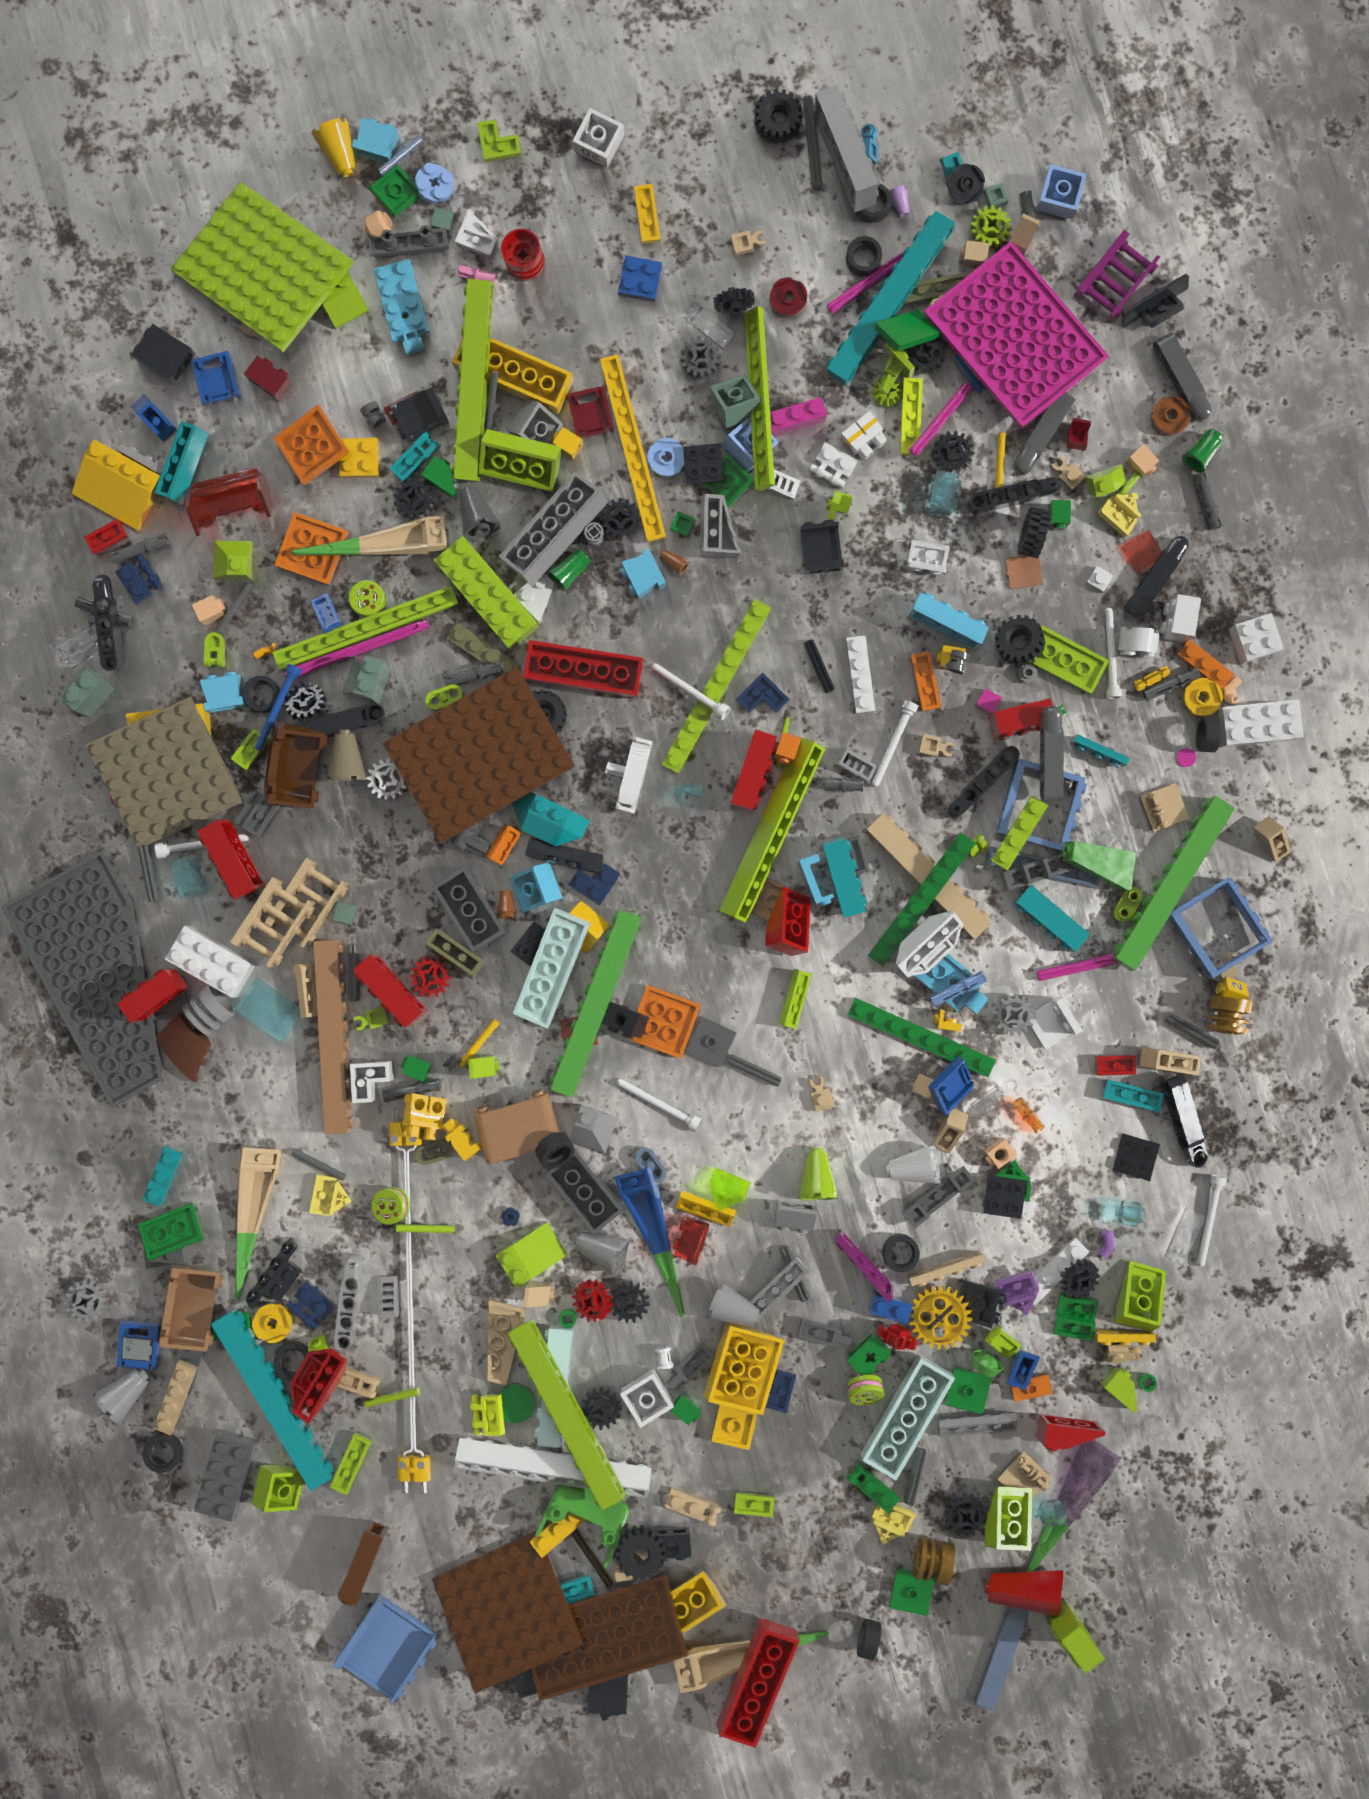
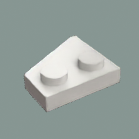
[455,209,498,258]
[514,573,555,623]

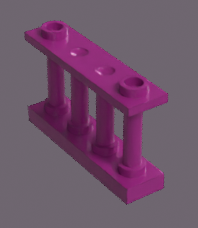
[1074,230,1160,323]

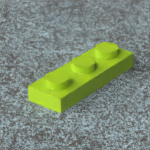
[779,969,812,1029]
[329,1432,373,1496]

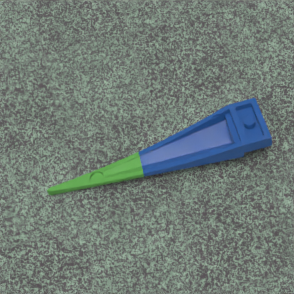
[614,1167,685,1317]

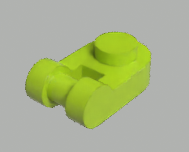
[204,632,226,668]

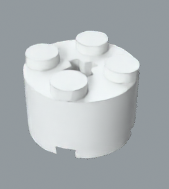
[1118,627,1160,658]

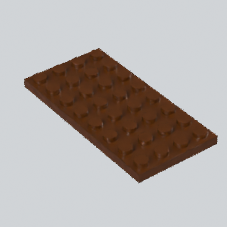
[531,1575,689,1701]

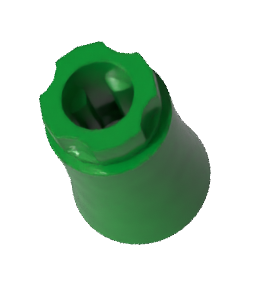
[1182,429,1224,473]
[548,549,591,591]

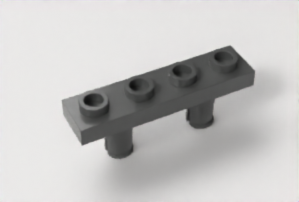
[370,225,449,258]

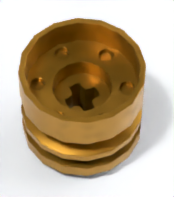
[1206,995,1253,1035]
[913,1537,956,1586]

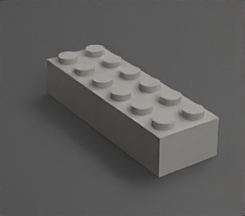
[815,85,880,212]
[499,471,608,587]

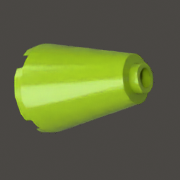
[799,1148,837,1201]

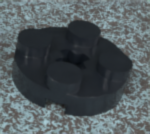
[946,164,985,205]

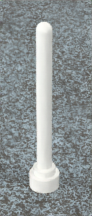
[1105,608,1122,699]
[652,663,730,720]
[872,700,919,787]
[155,834,249,859]
[617,1079,701,1132]
[1197,1175,1227,1267]

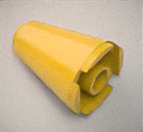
[312,118,356,178]

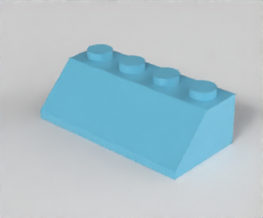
[908,593,989,651]

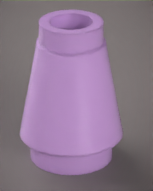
[890,185,910,217]

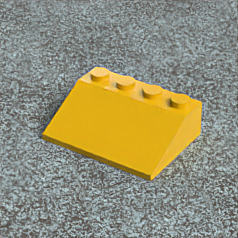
[72,439,160,531]
[704,1322,785,1415]

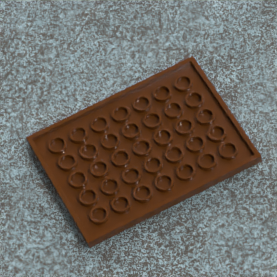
[382,667,575,844]

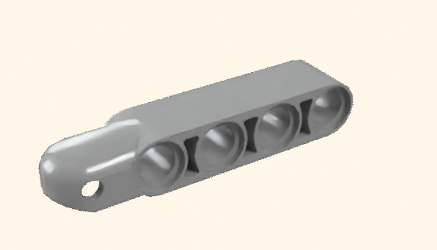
[334,1254,363,1352]

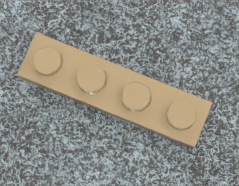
[907,1251,986,1287]
[153,1360,198,1436]

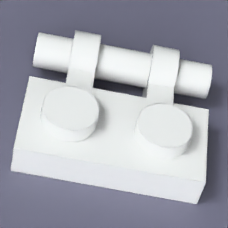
[809,442,858,489]

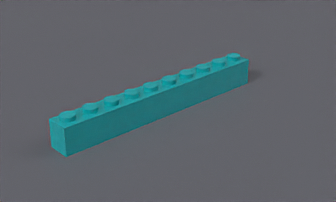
[826,210,955,387]
[211,1307,334,1491]

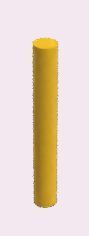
[995,432,1006,488]
[458,1019,500,1068]

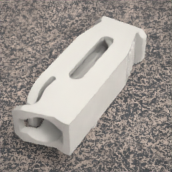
[605,737,653,813]

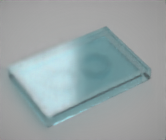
[234,978,300,1042]

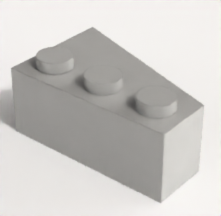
[699,494,741,558]

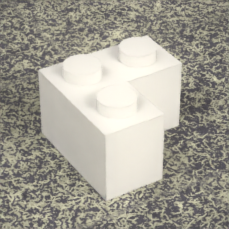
[350,1061,394,1103]

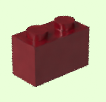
[244,356,292,402]

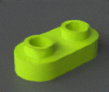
[425,684,463,711]
[1112,887,1143,923]

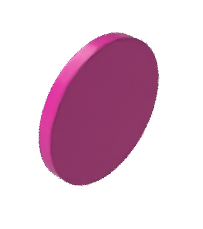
[1177,748,1196,767]

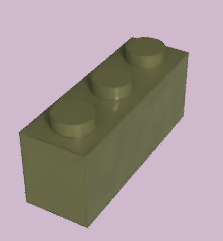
[425,928,484,980]

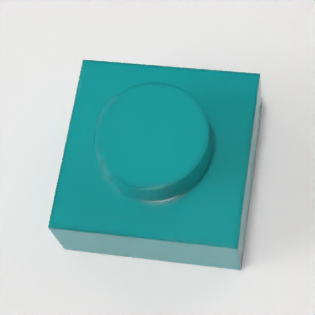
[939,151,963,178]

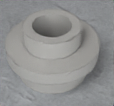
[1018,664,1038,683]

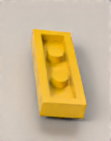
[634,183,661,245]
[675,1191,736,1227]
[1093,1330,1156,1345]
[530,1512,586,1558]

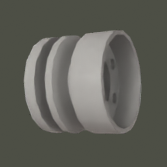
[182,984,236,1036]

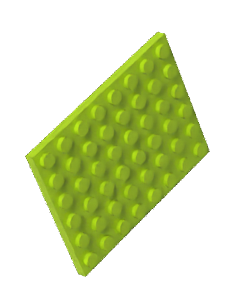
[170,181,354,352]

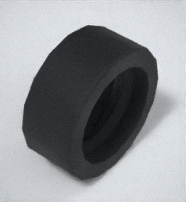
[856,184,892,223]
[845,236,883,277]
[243,676,280,713]
[1196,716,1222,753]
[535,1132,575,1169]
[882,1234,920,1272]
[274,1341,308,1381]
[143,1433,183,1473]
[857,1618,882,1660]

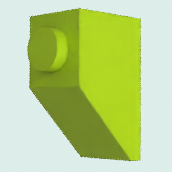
[1085,464,1126,498]
[468,1055,500,1079]
[1100,1366,1137,1413]

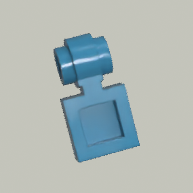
[861,124,878,164]

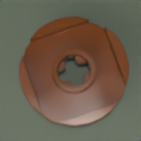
[1150,396,1191,436]

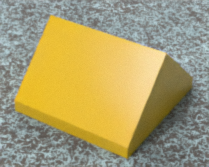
[569,901,611,954]

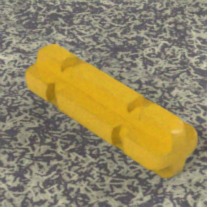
[1134,666,1170,691]

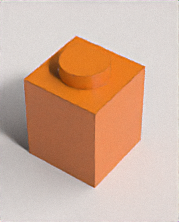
[774,732,801,764]

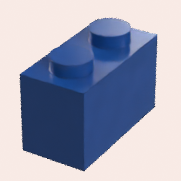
[868,1290,913,1324]

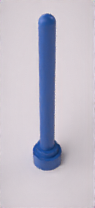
[255,663,302,751]

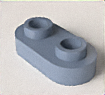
[635,1147,666,1183]

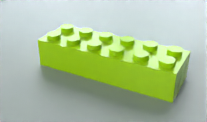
[434,536,539,651]

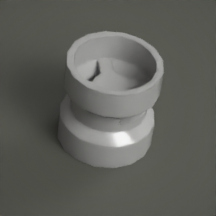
[584,522,604,546]

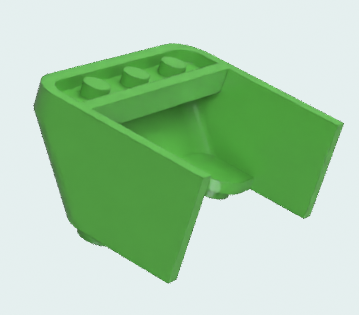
[535,1484,629,1569]

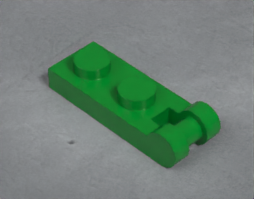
[846,1462,901,1514]

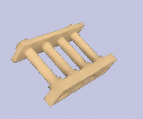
[264,858,348,948]
[230,877,315,967]

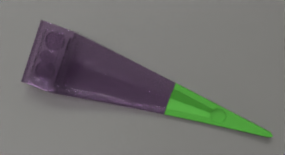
[1027,1439,1121,1572]

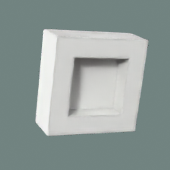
[1086,566,1113,593]

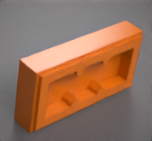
[486,823,521,866]
[1010,1373,1052,1402]

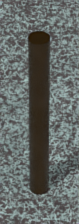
[570,1529,613,1588]

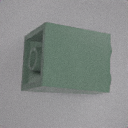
[343,655,391,704]
[60,664,115,717]

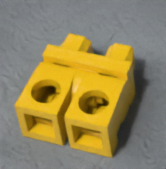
[402,1093,447,1141]
[442,1118,482,1162]

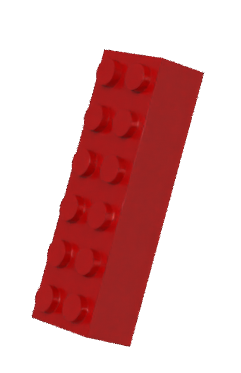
[523,640,644,699]
[716,1617,800,1748]

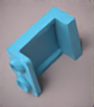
[797,854,834,907]

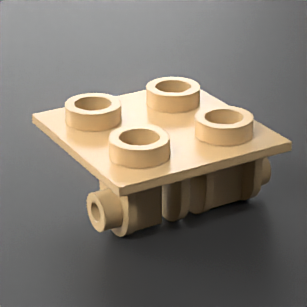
[1140,783,1190,832]
[997,1451,1052,1499]

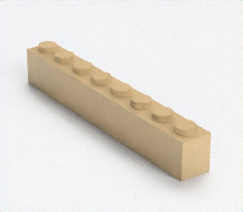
[865,813,991,940]

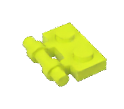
[470,1394,505,1436]

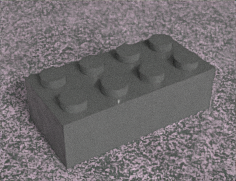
[432,866,507,953]
[545,1148,625,1235]
[194,1429,259,1522]

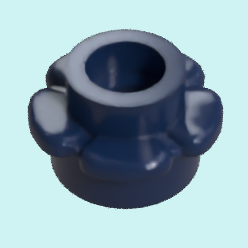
[501,1207,520,1226]

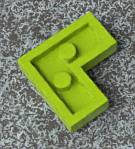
[477,119,522,162]

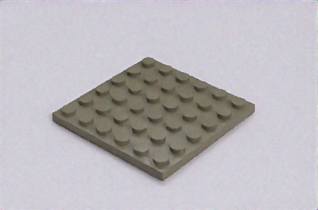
[85,697,244,848]

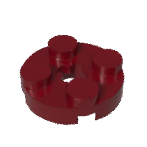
[769,277,808,318]

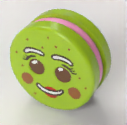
[349,580,386,617]
[371,1187,410,1225]
[847,1375,885,1406]

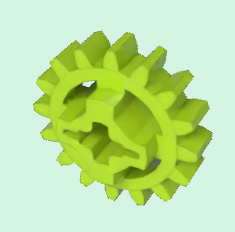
[970,205,1012,249]

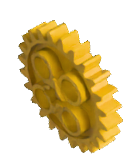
[909,1285,973,1350]

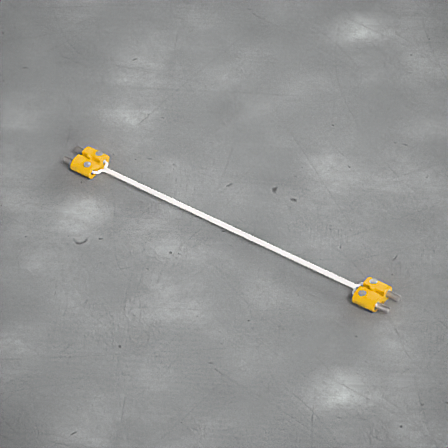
[389,1108,431,1494]

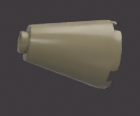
[327,730,366,781]

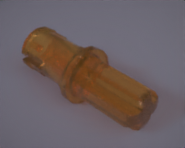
[1013,1097,1045,1133]

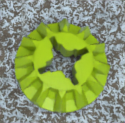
[872,378,903,407]

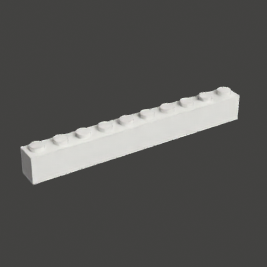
[455,1437,652,1498]

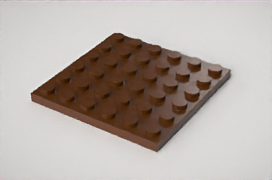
[432,1531,584,1694]

